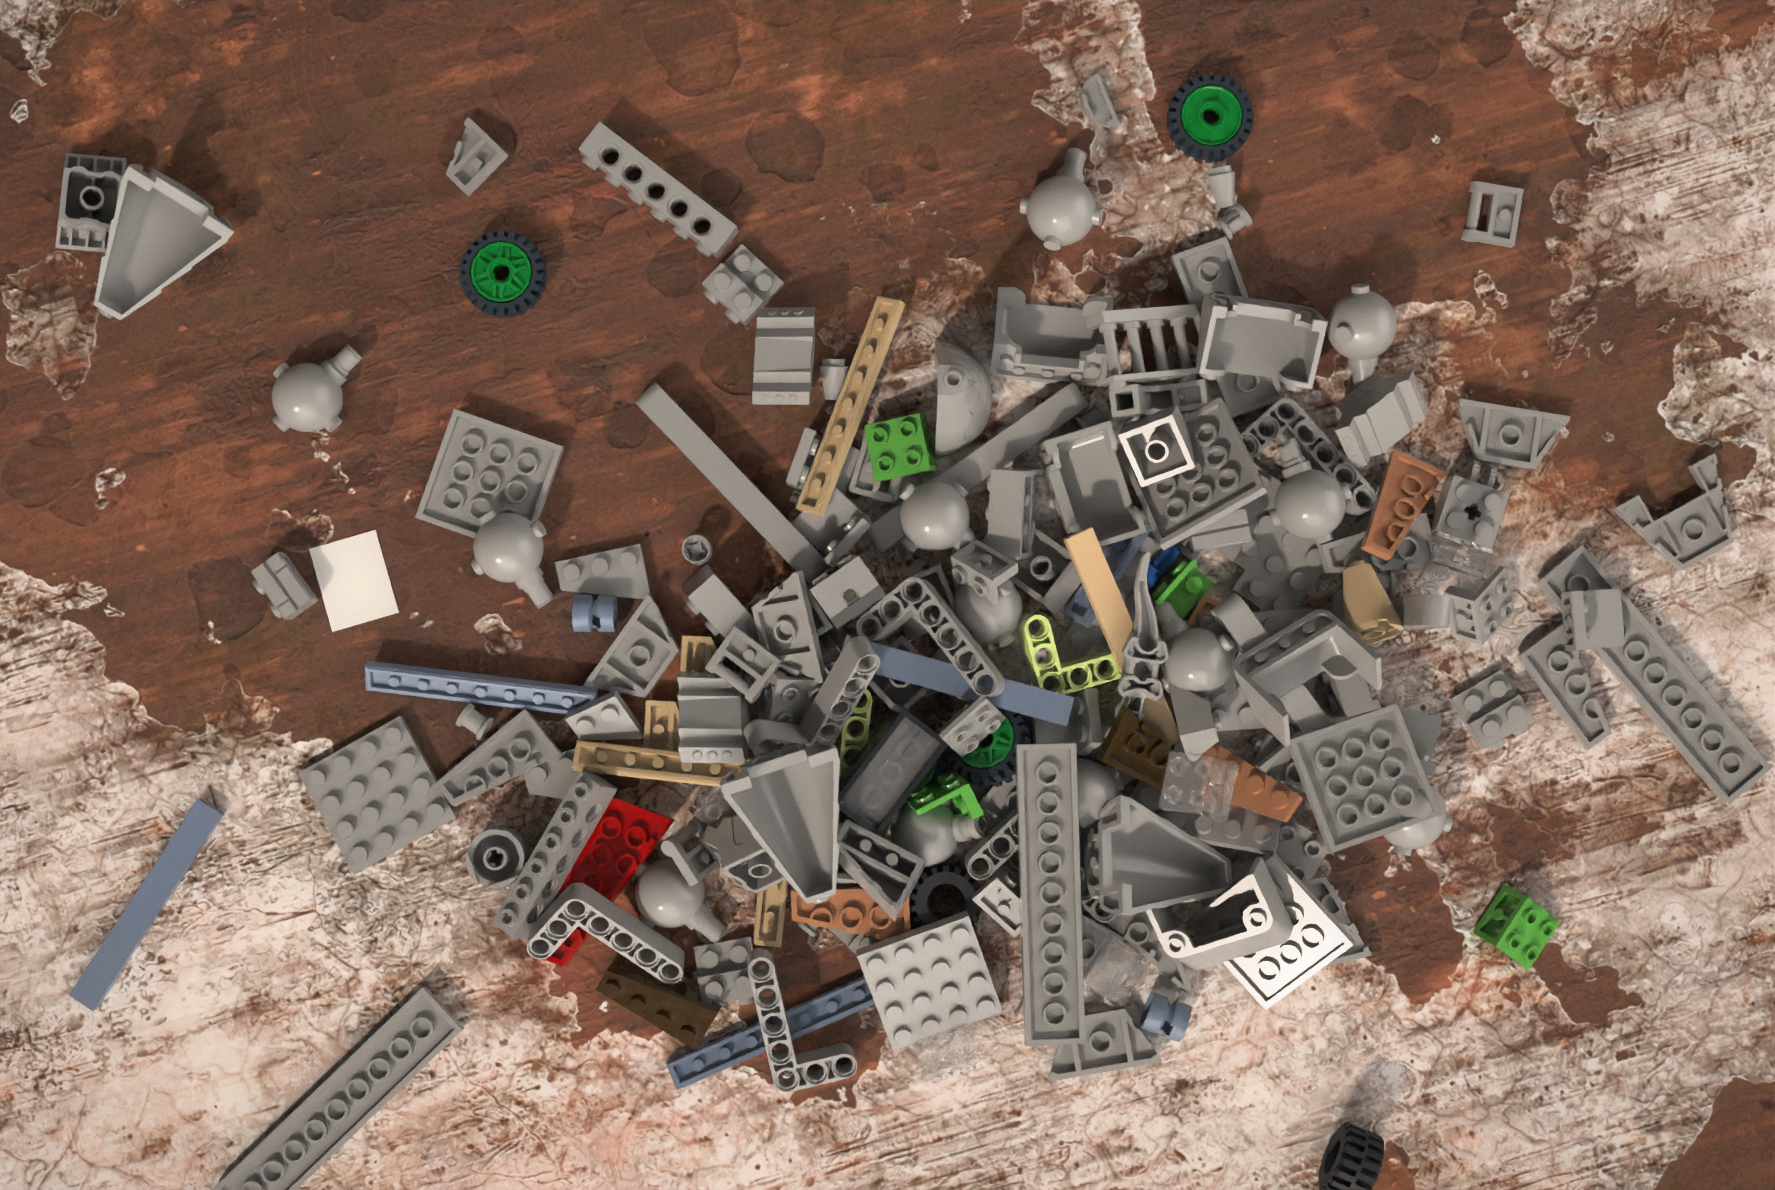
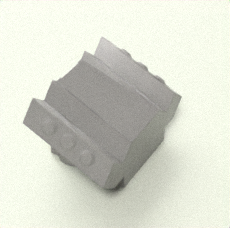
[55,153,127,252]
[752,307,815,405]
[1333,369,1429,469]
[677,671,751,763]
[699,814,786,894]

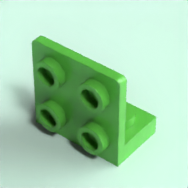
[864,413,938,482]
[1150,558,1214,619]
[906,772,984,820]
[1472,884,1559,969]

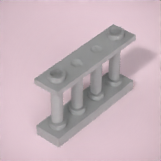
[1085,304,1200,391]

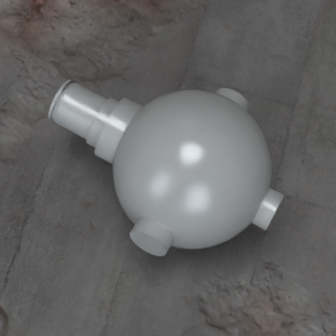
[1020,148,1103,251]
[1326,283,1397,390]
[272,344,363,432]
[1268,438,1353,545]
[899,481,977,554]
[471,509,555,609]
[947,553,1022,647]
[1154,601,1235,702]
[1077,758,1136,832]
[1383,775,1453,856]
[888,799,965,868]
[635,858,728,944]

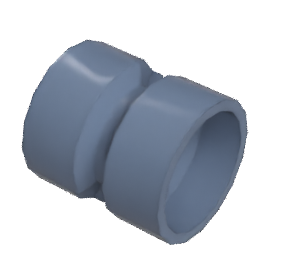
[572,595,618,632]
[1140,992,1192,1042]

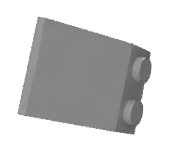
[1009,528,1081,616]

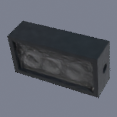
[838,702,948,836]

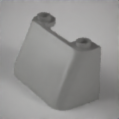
[990,287,1114,387]
[1196,293,1328,392]
[1037,421,1148,548]

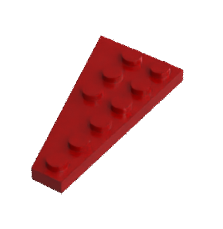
[542,797,675,966]

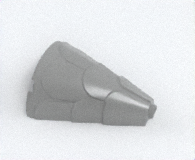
[94,164,234,320]
[935,340,993,456]
[720,742,840,904]
[1084,795,1232,915]

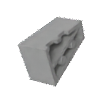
[984,467,1044,560]
[681,563,760,643]
[1319,671,1381,717]
[837,819,925,921]

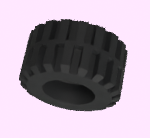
[909,863,982,927]
[1318,1122,1384,1190]

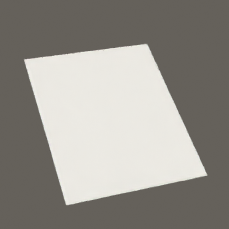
[309,530,399,632]

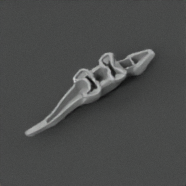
[1115,551,1169,720]

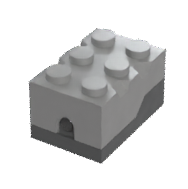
[810,555,886,631]

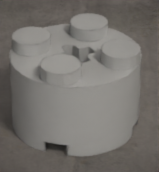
[465,827,530,888]

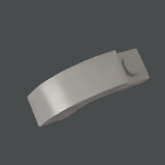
[1108,379,1210,419]

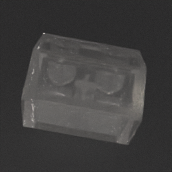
[1083,932,1151,1008]

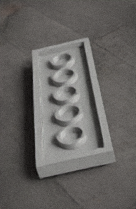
[1171,236,1285,418]

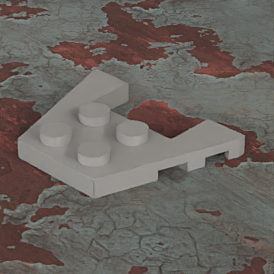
[1613,453,1733,571]

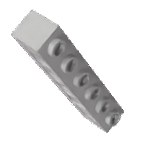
[578,121,739,259]
[492,771,618,939]

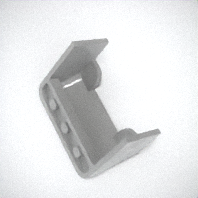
[1233,609,1382,747]
[1146,856,1293,970]

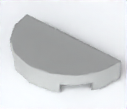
[1080,71,1120,128]

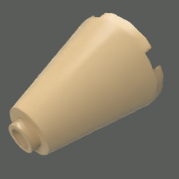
[1343,560,1403,644]

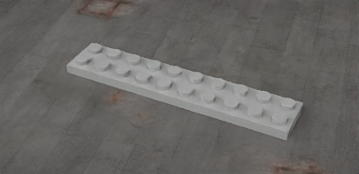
[1535,545,1772,805]
[1015,743,1086,1046]
[212,986,464,1190]

